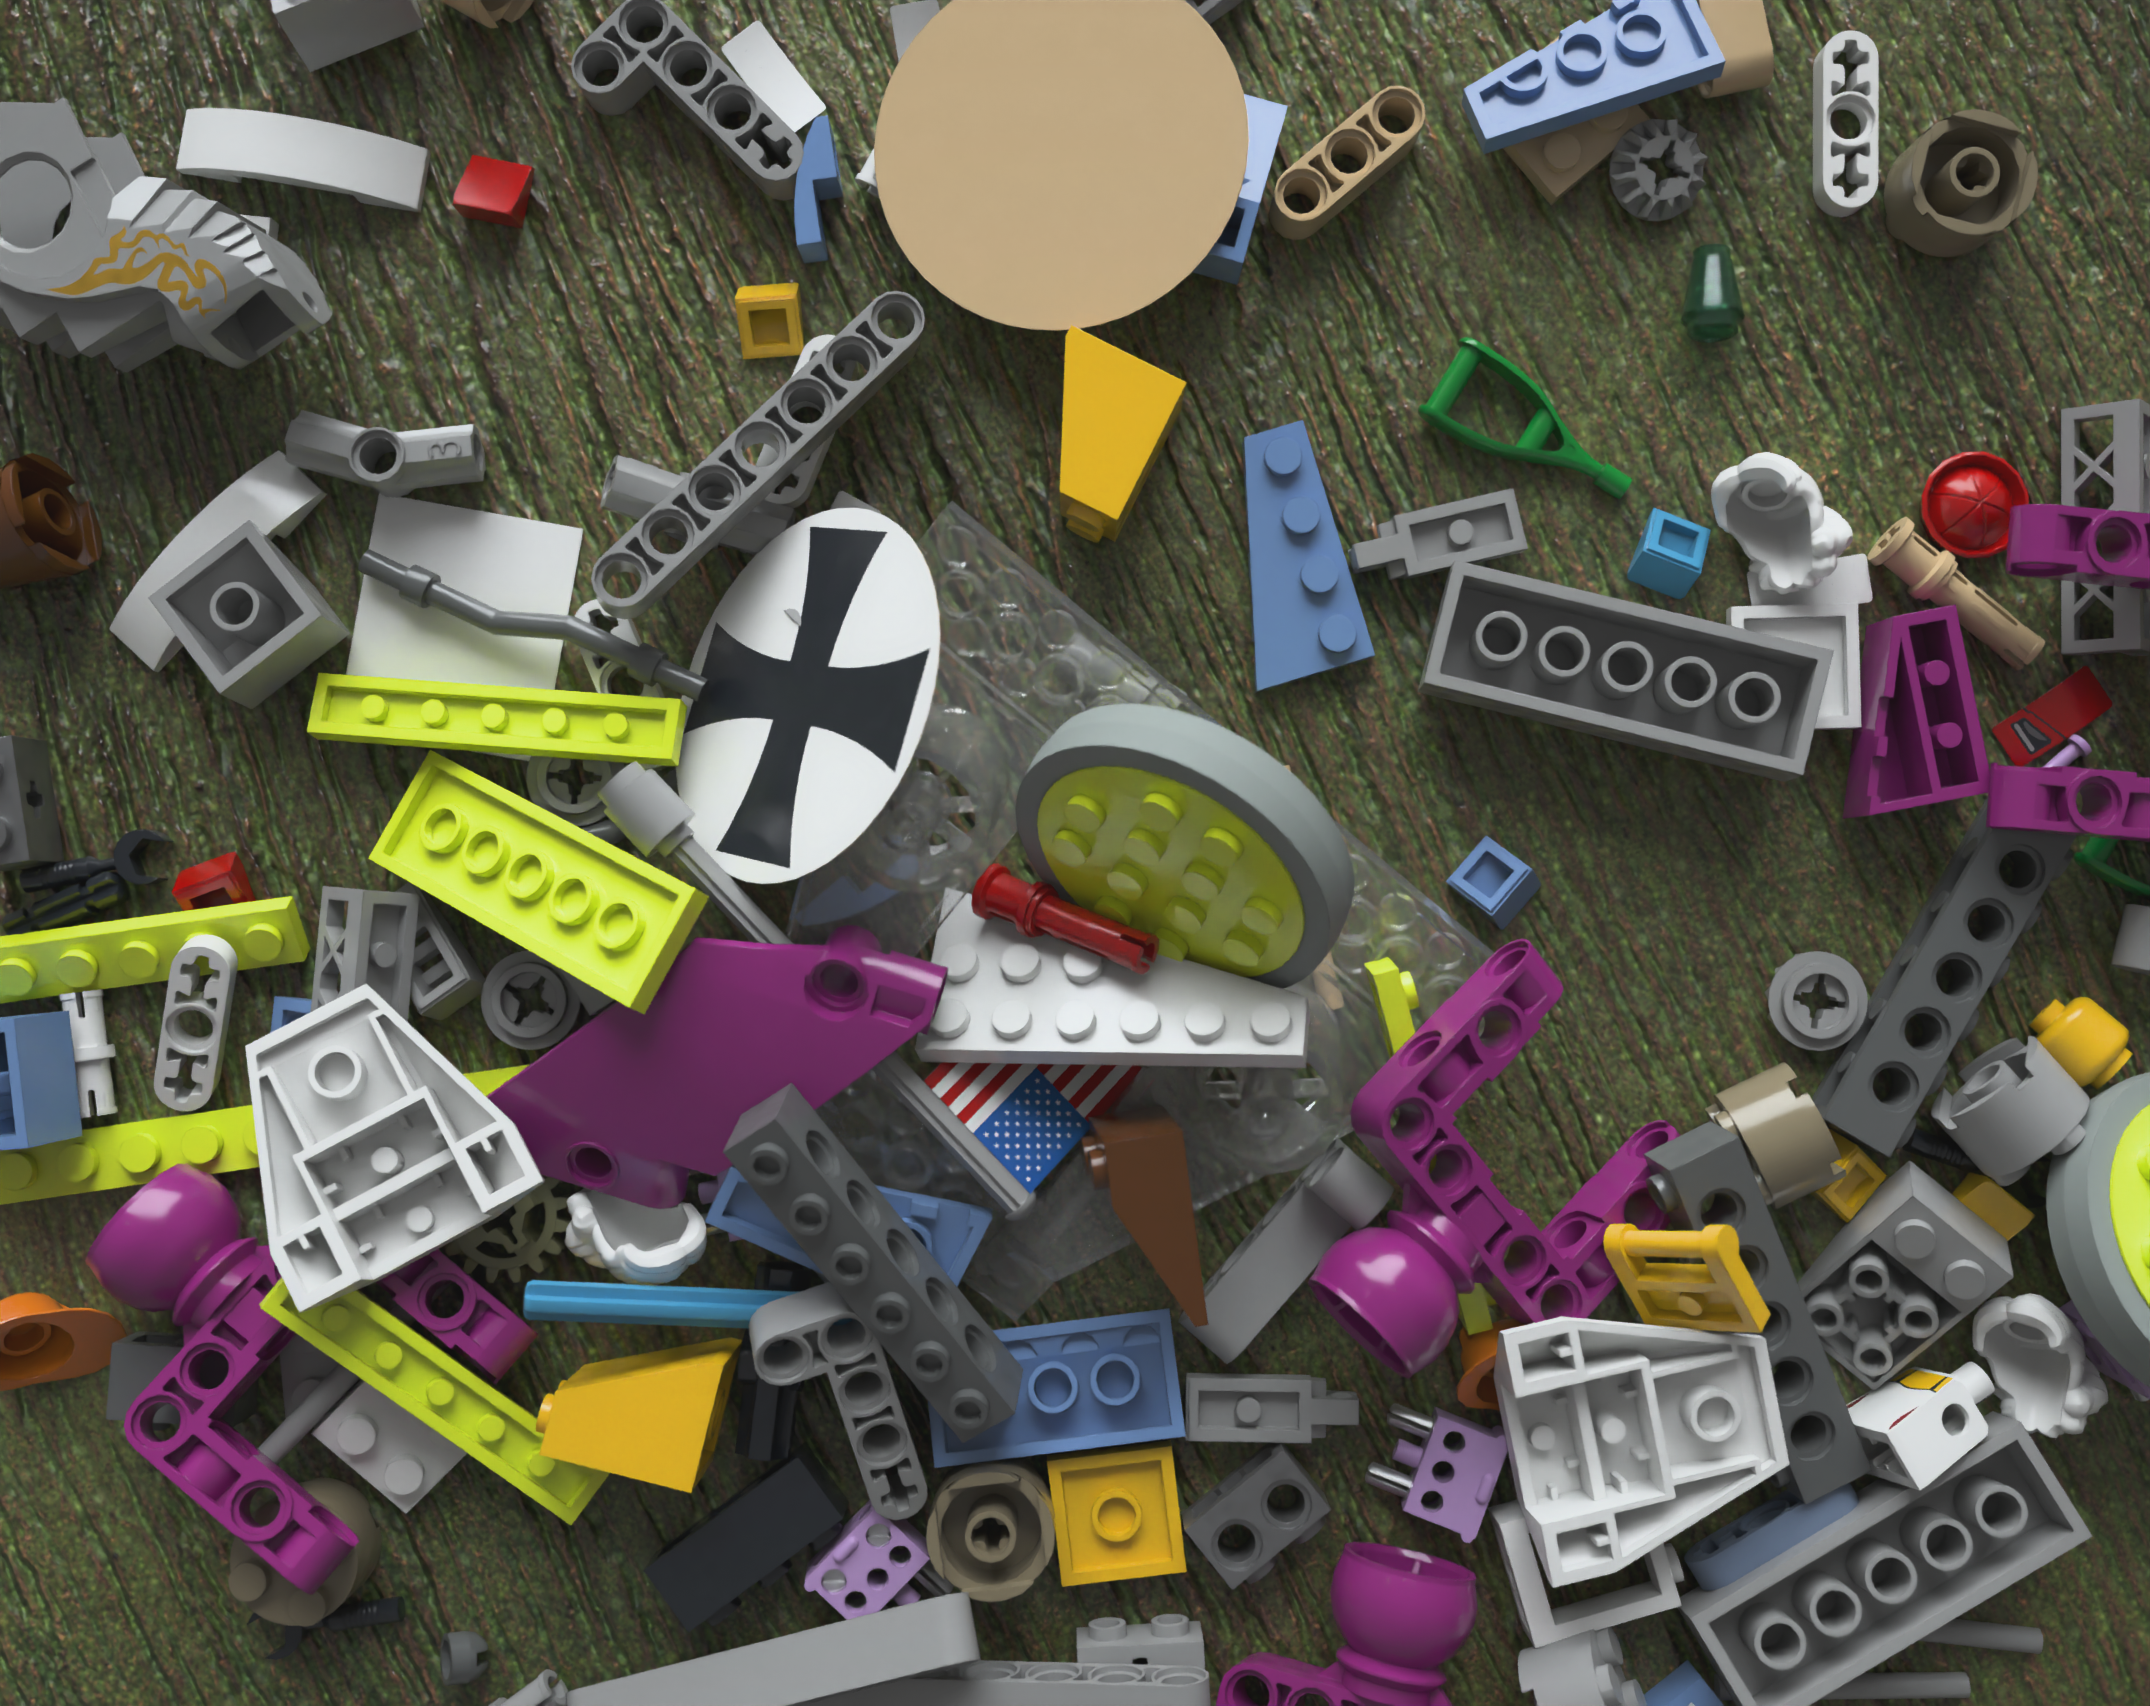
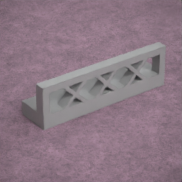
[2061,399,2150,656]
[311,886,420,1022]

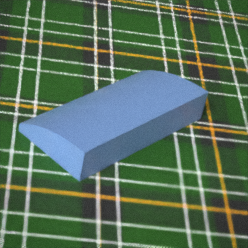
[928,1308,1186,1468]

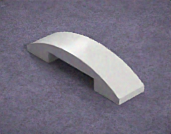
[176,108,431,213]
[109,450,327,672]

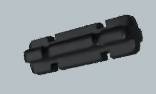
[2,872,129,935]

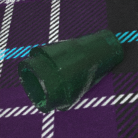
[1681,244,1745,343]

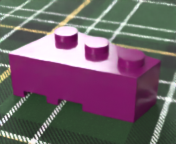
[1843,604,1990,819]

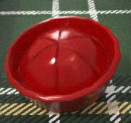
[1920,451,2029,558]

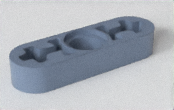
[1684,1482,1859,1591]

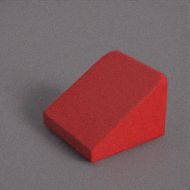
[452,155,535,229]
[172,851,256,911]

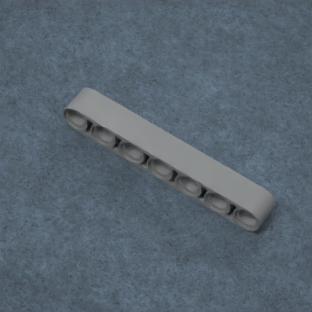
[591,291,925,619]
[565,1592,981,1706]
[802,1660,1211,1706]

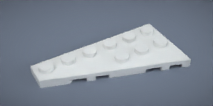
[915,887,1310,1068]

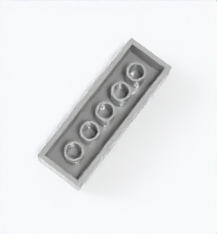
[1418,560,1834,782]
[1677,1411,2092,1706]

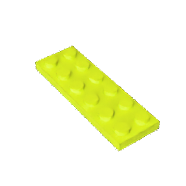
[368,750,710,1014]

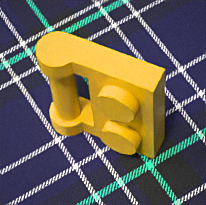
[1603,1223,1771,1333]

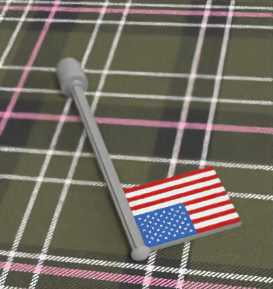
[597,761,1143,1221]

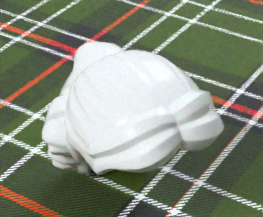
[1711,452,1853,594]
[564,1188,707,1285]
[1972,1293,2108,1438]

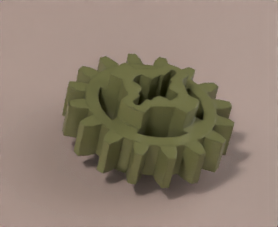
[445,1174,573,1283]

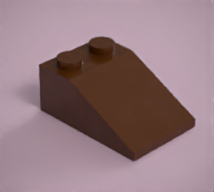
[1080,1105,1208,1327]

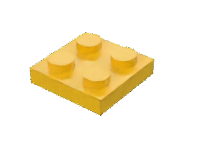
[1047,1440,1187,1587]

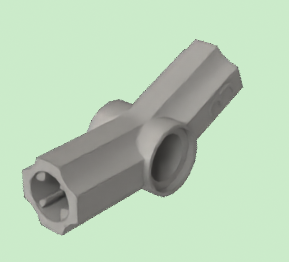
[285,410,486,498]
[600,455,796,556]

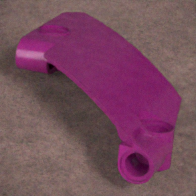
[486,925,949,1209]

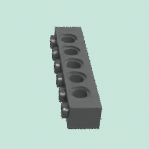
[1811,796,2076,1157]
[723,1083,1023,1443]
[1643,1121,1872,1505]

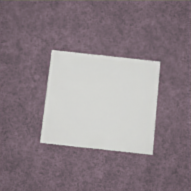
[346,493,584,761]

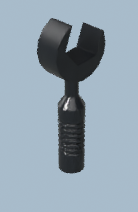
[19,829,174,893]
[1903,1128,2050,1209]
[247,1596,405,1660]

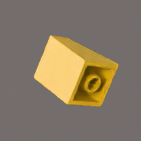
[1060,325,1187,543]
[536,1337,742,1493]

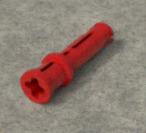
[971,863,1159,975]

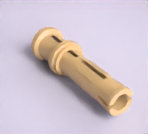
[1867,517,2045,671]

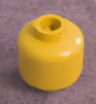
[2029,997,2132,1090]

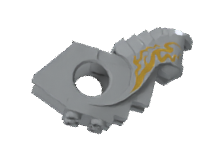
[0,97,332,373]

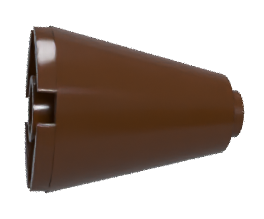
[0,453,102,589]

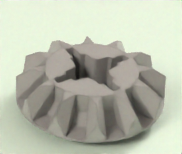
[1609,119,1708,221]
[526,756,625,827]
[481,951,582,1050]
[1764,951,1868,1051]

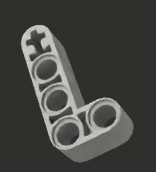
[571,0,804,201]
[1178,1138,1394,1364]
[749,1282,928,1520]

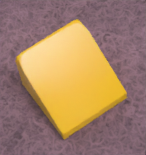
[735,283,804,359]
[1810,1129,1887,1223]
[1952,1172,2035,1241]

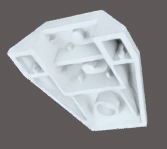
[245,984,545,1312]
[1493,1317,1789,1588]

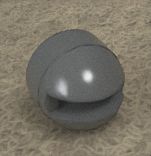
[440,1631,489,1686]

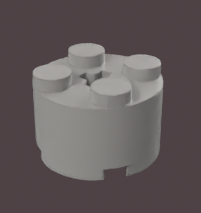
[1931,1036,2090,1186]
[1518,1626,1647,1706]

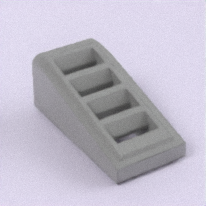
[395,882,486,1020]

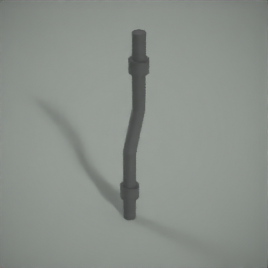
[358,550,710,702]

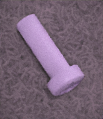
[2043,734,2092,767]

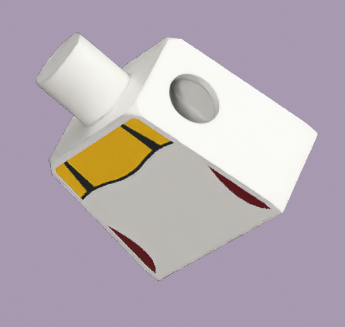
[1846,1361,1995,1491]

